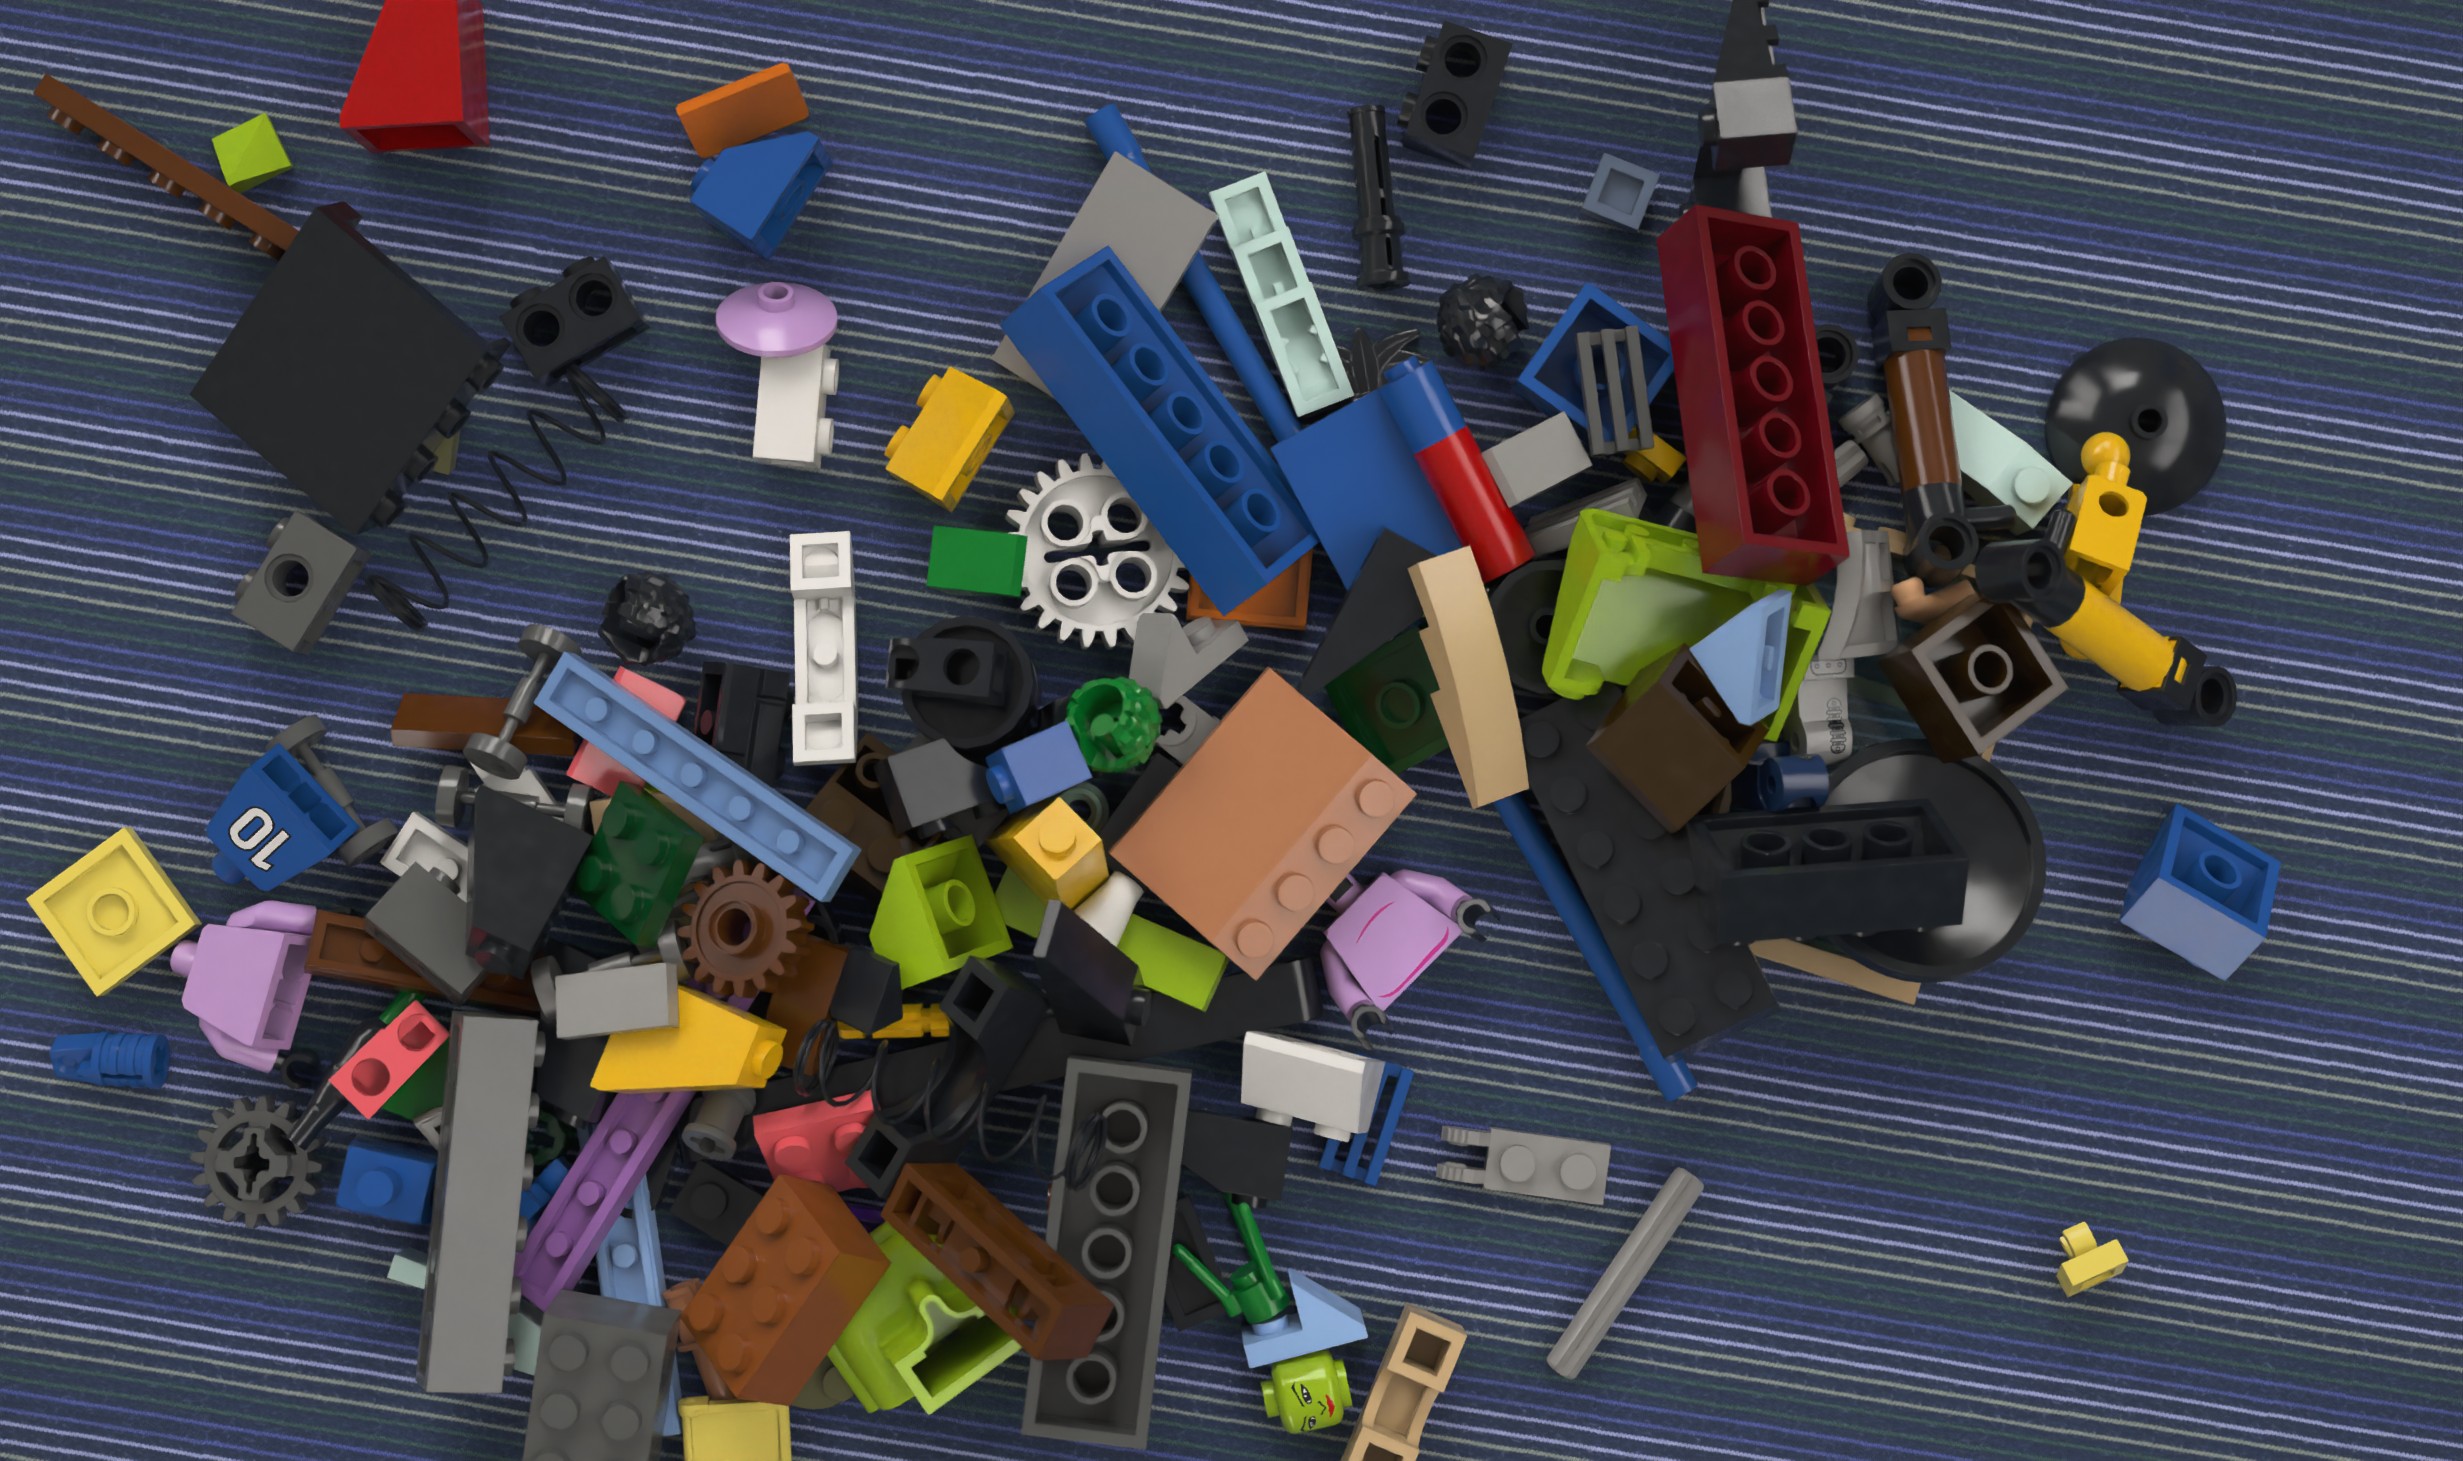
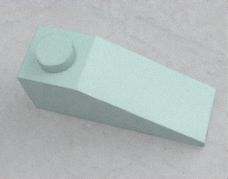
[1886,390,2073,535]

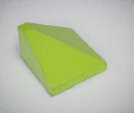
[212,113,294,194]

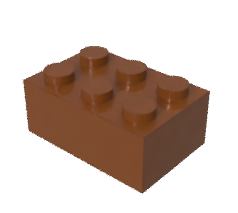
[681,1174,891,1406]

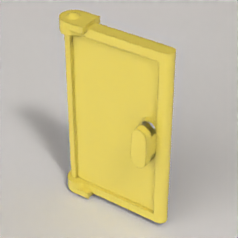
[678,1396,792,1461]

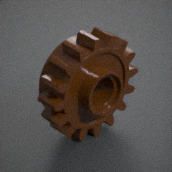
[677,860,814,999]

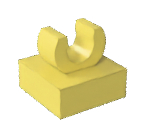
[2056,1221,2129,1297]

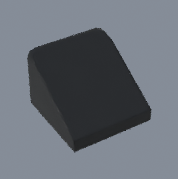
[830,945,903,1034]

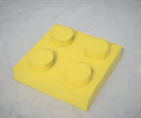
[26,827,202,997]

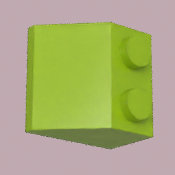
[869,834,1014,990]

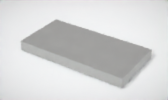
[991,151,1219,399]

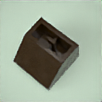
[1586,643,1769,834]
[805,732,959,907]

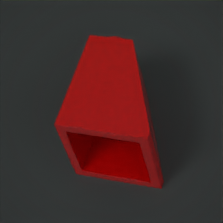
[339,0,490,153]

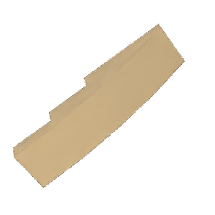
[1407,546,1529,809]

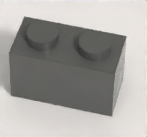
[365,861,491,1008]

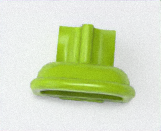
[827,1221,1022,1416]

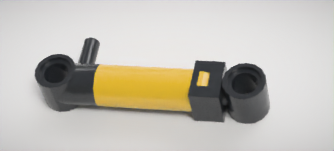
[1975,509,2237,727]

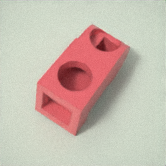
[328,1000,450,1119]

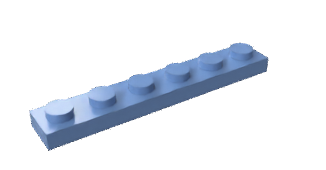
[534,651,862,902]

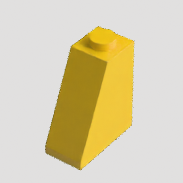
[985,797,1109,911]
[590,981,787,1094]

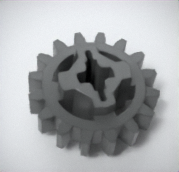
[190,1094,329,1229]

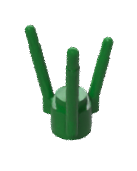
[1172,1192,1290,1324]

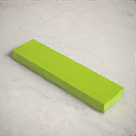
[994,866,1230,1013]

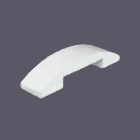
[790,531,858,766]

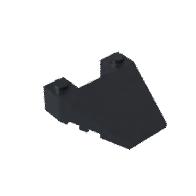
[1679,0,1797,218]

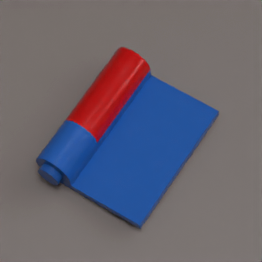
[1270,355,1536,591]

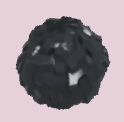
[1436,273,1529,370]
[597,570,697,667]

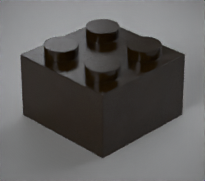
[1876,592,2068,764]

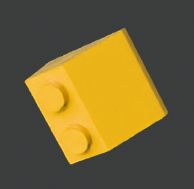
[884,366,1015,513]

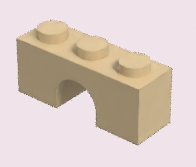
[1341,1302,1467,1461]

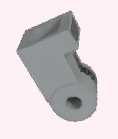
[1783,655,1854,767]

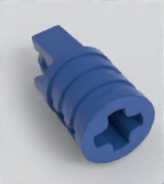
[49,1031,170,1089]

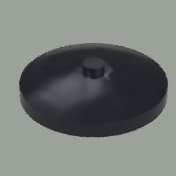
[1823,738,2046,983]

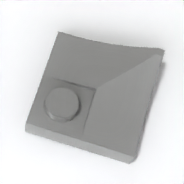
[1818,530,1900,661]

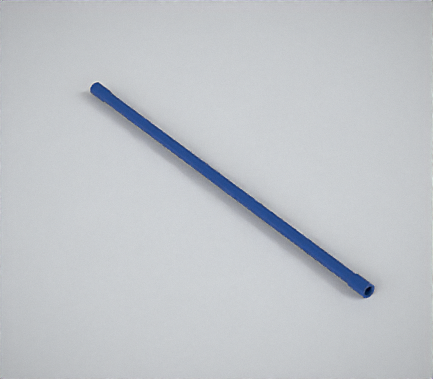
[1084,104,1698,1102]

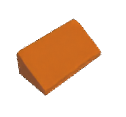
[675,62,809,159]

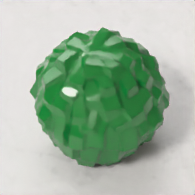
[1065,676,1163,773]

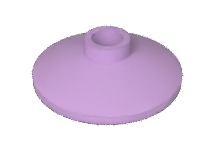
[716,282,838,358]

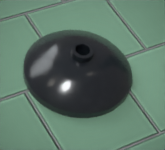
[2045,338,2227,517]

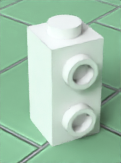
[753,344,839,469]

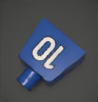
[206,743,360,891]

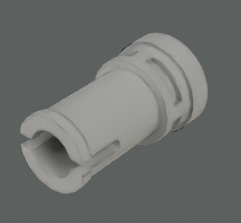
[1837,393,1899,486]

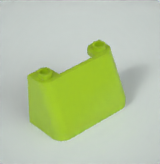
[1542,508,1831,742]

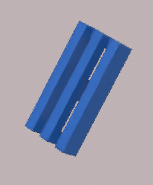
[1318,1051,1414,1186]

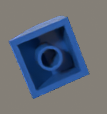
[689,131,833,262]
[2119,803,2281,981]

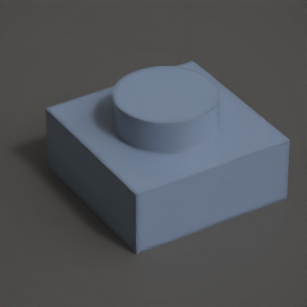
[1580,152,1660,234]

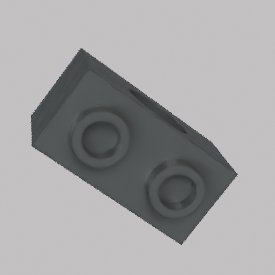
[231,510,372,655]

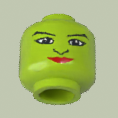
[1261,1349,1353,1434]

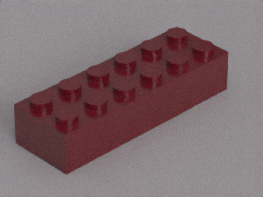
[1656,204,1850,586]

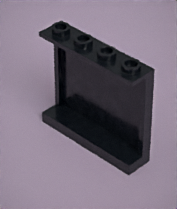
[189,201,511,536]

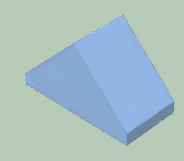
[1690,589,1792,726]

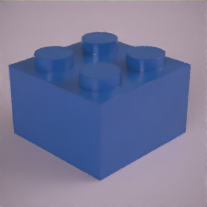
[1511,281,1674,459]

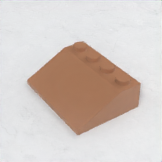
[1108,667,1417,981]

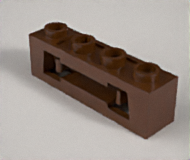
[880,1163,1114,1361]

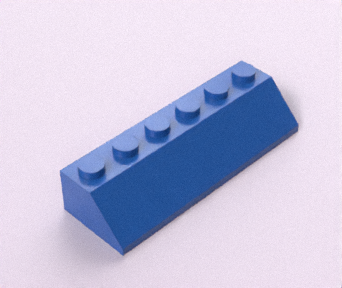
[999,245,1320,616]

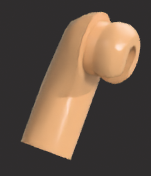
[1891,577,1975,624]

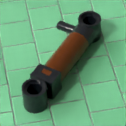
[1867,253,2017,588]

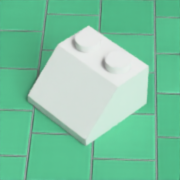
[1241,1031,1385,1142]

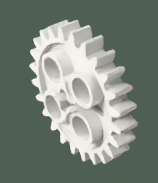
[1005,453,1190,650]

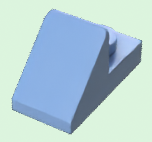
[1241,1268,1368,1368]

